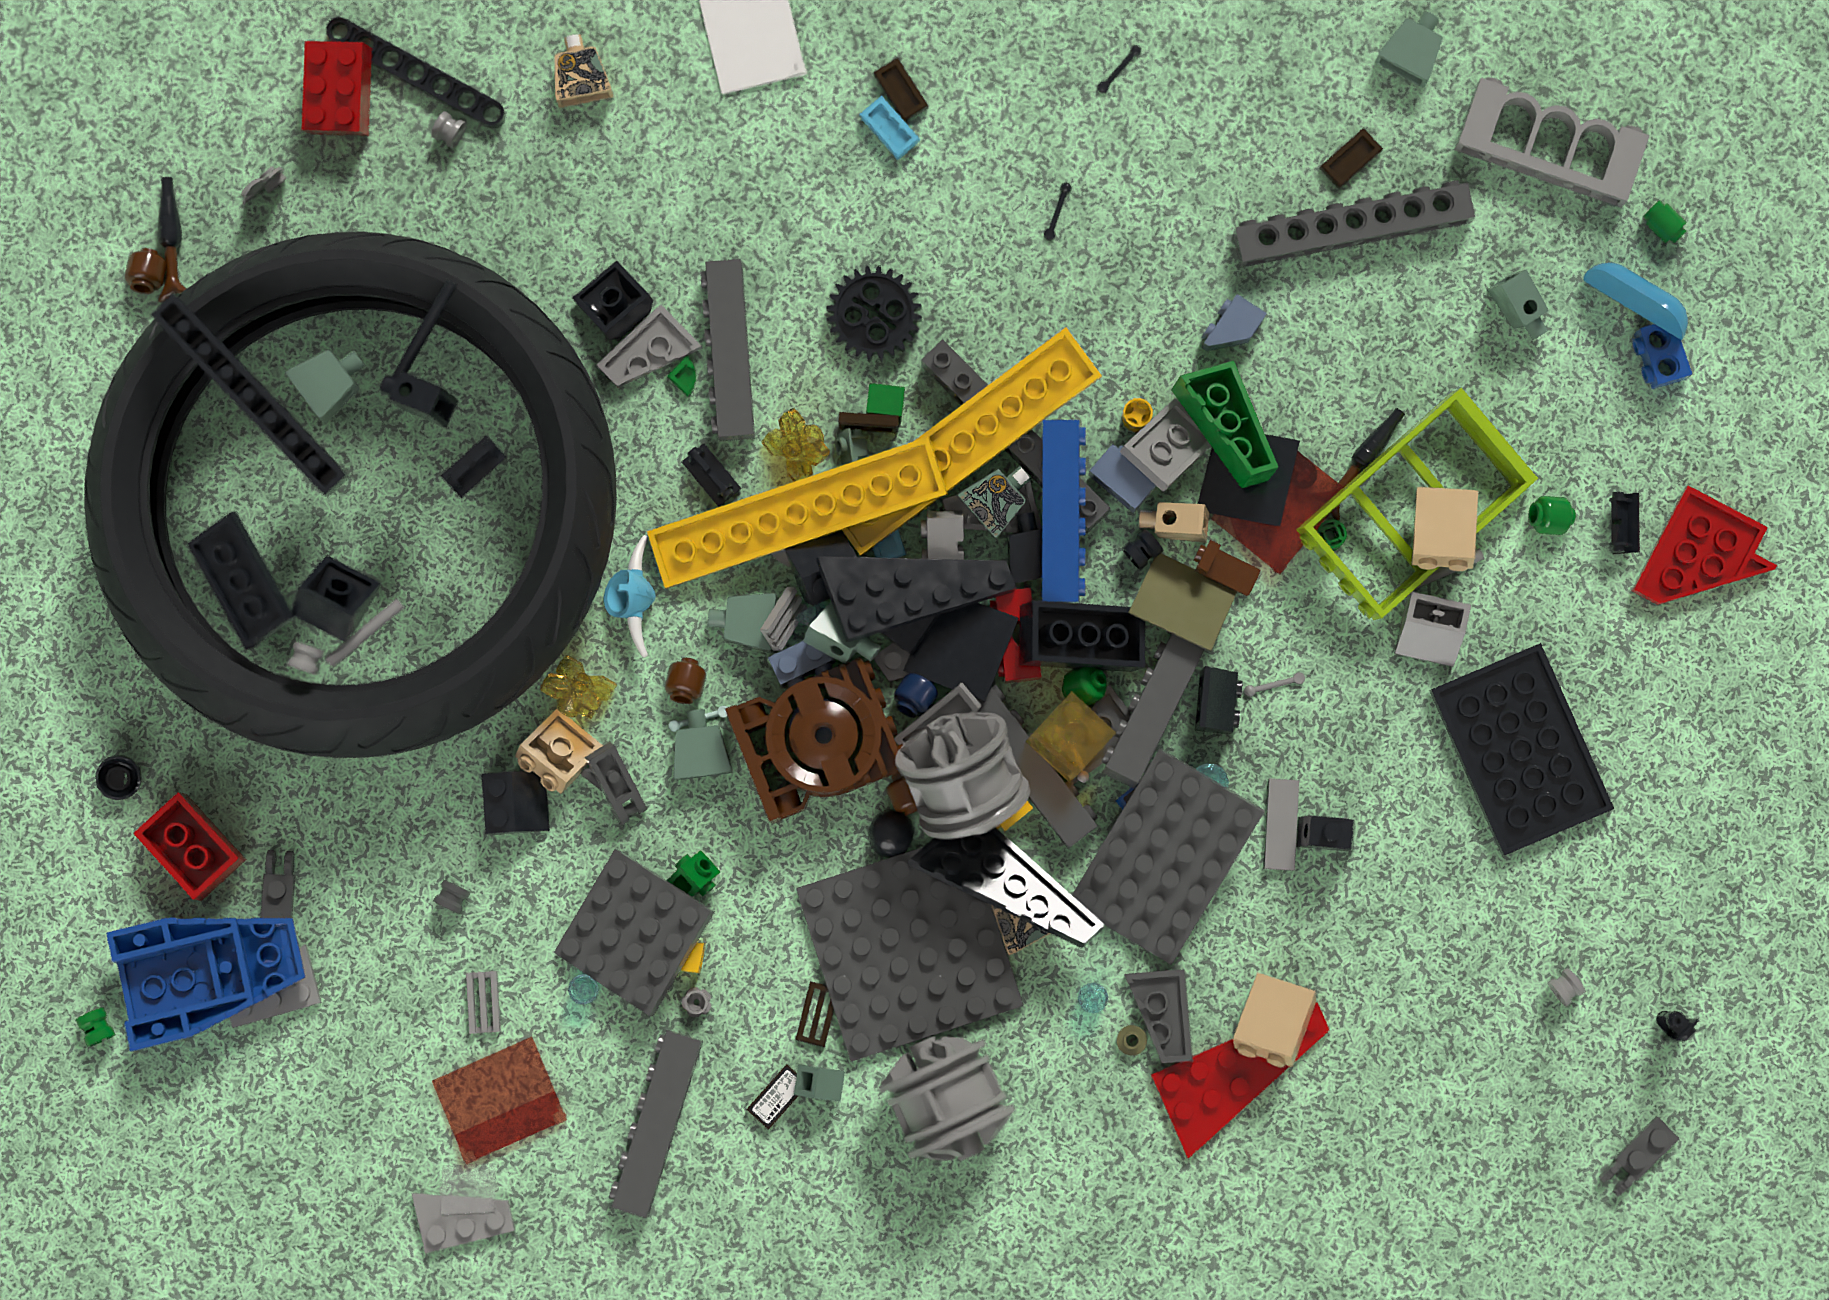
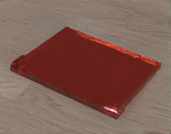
[1211,436,1344,575]
[432,1037,567,1165]

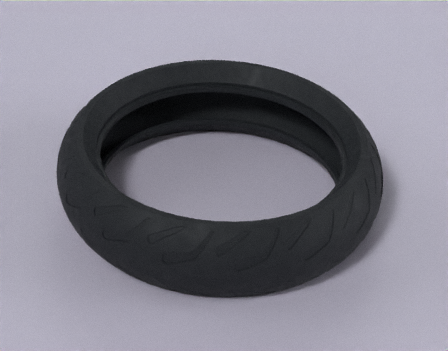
[84,232,617,758]

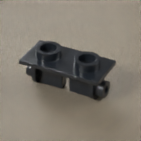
[441,435,507,499]
[681,443,742,507]
[1609,492,1640,554]
[1656,1011,1699,1042]

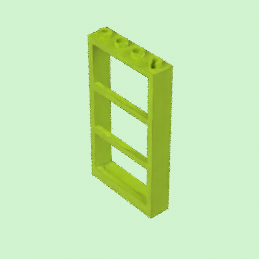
[1296,387,1538,620]

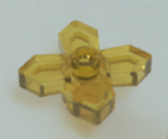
[762,408,831,482]
[540,655,617,719]

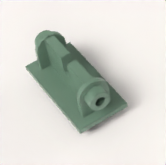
[835,428,868,466]

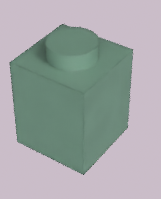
[794,1064,845,1102]

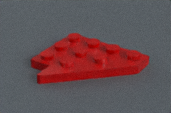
[1631,485,1777,605]

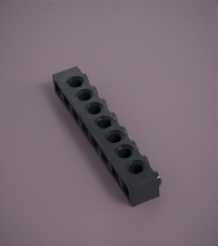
[150,293,350,498]

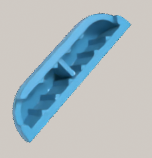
[1583,262,1688,340]

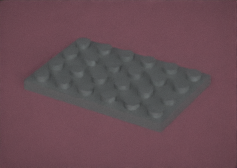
[1072,748,1265,965]

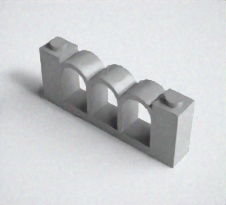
[1454,77,1650,208]

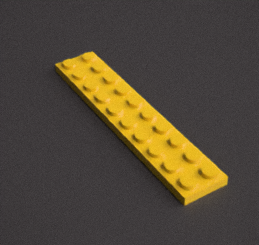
[842,327,1103,556]
[647,437,948,588]

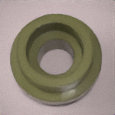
[1117,1025,1147,1056]

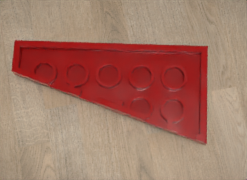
[1151,1002,1330,1159]

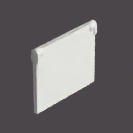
[699,0,807,95]

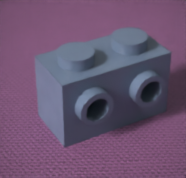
[1088,444,1157,513]
[768,641,836,688]

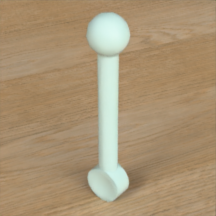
[668,706,728,732]

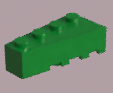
[1171,361,1278,488]

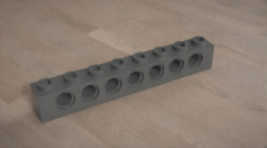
[1233,181,1475,268]
[921,339,1110,533]

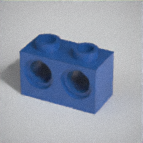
[1632,324,1692,390]

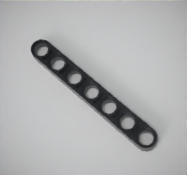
[326,17,506,129]

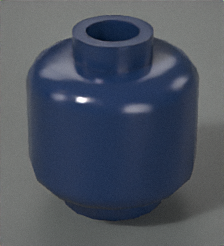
[893,673,938,718]

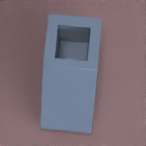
[1201,294,1267,351]

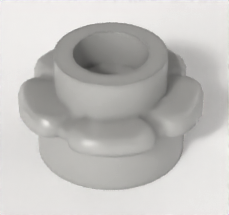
[682,987,711,1017]

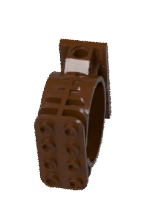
[725,656,903,824]

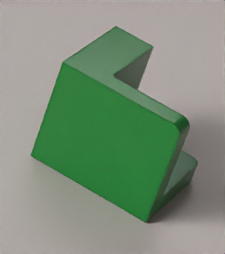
[866,383,905,421]

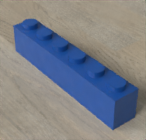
[1042,420,1086,603]

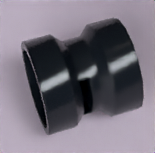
[1122,529,1164,570]

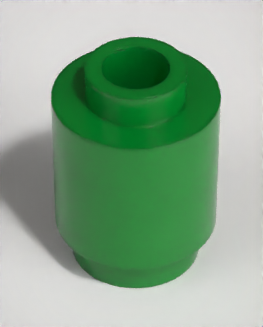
[1642,200,1687,244]

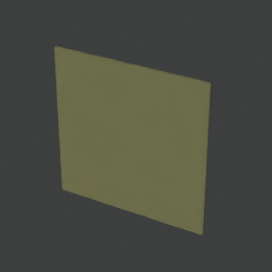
[1129,553,1237,651]

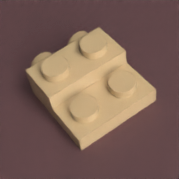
[515,708,603,794]

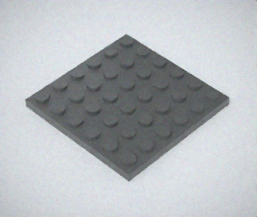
[796,847,1024,1062]

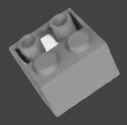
[1394,591,1471,667]

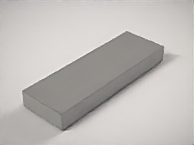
[1264,778,1299,871]

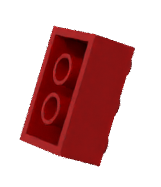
[302,41,372,136]
[133,792,246,901]

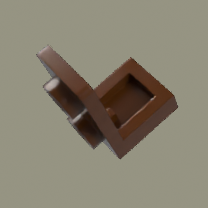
[1193,540,1261,596]

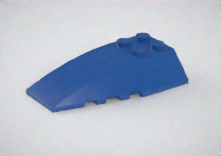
[106,918,306,1052]

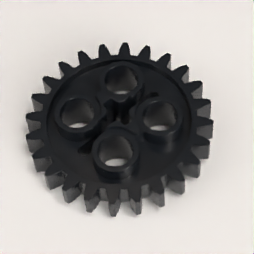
[826,265,922,362]

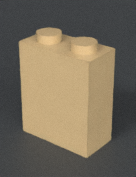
[1412,487,1478,571]
[1233,972,1316,1067]

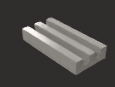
[760,587,808,651]
[466,971,501,1034]

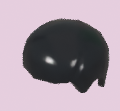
[95,755,142,801]
[868,809,915,858]

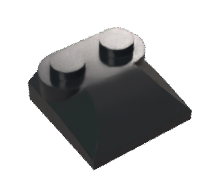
[572,260,654,340]

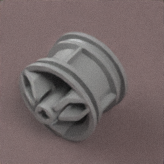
[895,712,1030,839]
[878,1036,1016,1161]

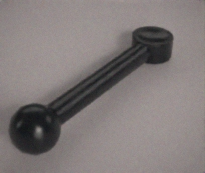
[1097,45,1142,93]
[1044,182,1072,240]

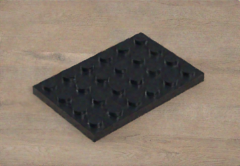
[1429,643,1615,856]

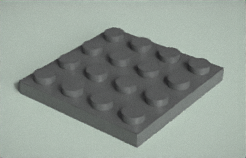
[554,849,715,1016]

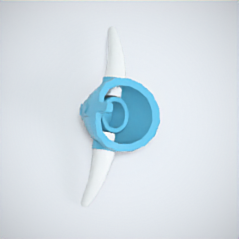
[604,535,656,657]

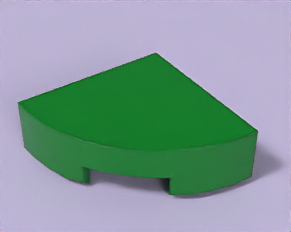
[667,356,697,398]

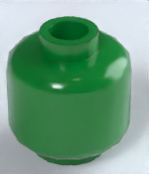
[1528,496,1576,535]
[1062,667,1107,707]

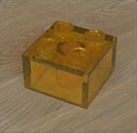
[1025,692,1116,782]

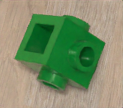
[667,850,721,898]

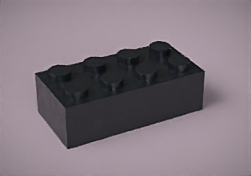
[1019,600,1145,672]

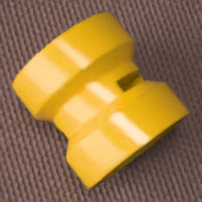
[1122,398,1153,432]

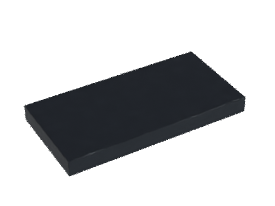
[187,511,295,650]

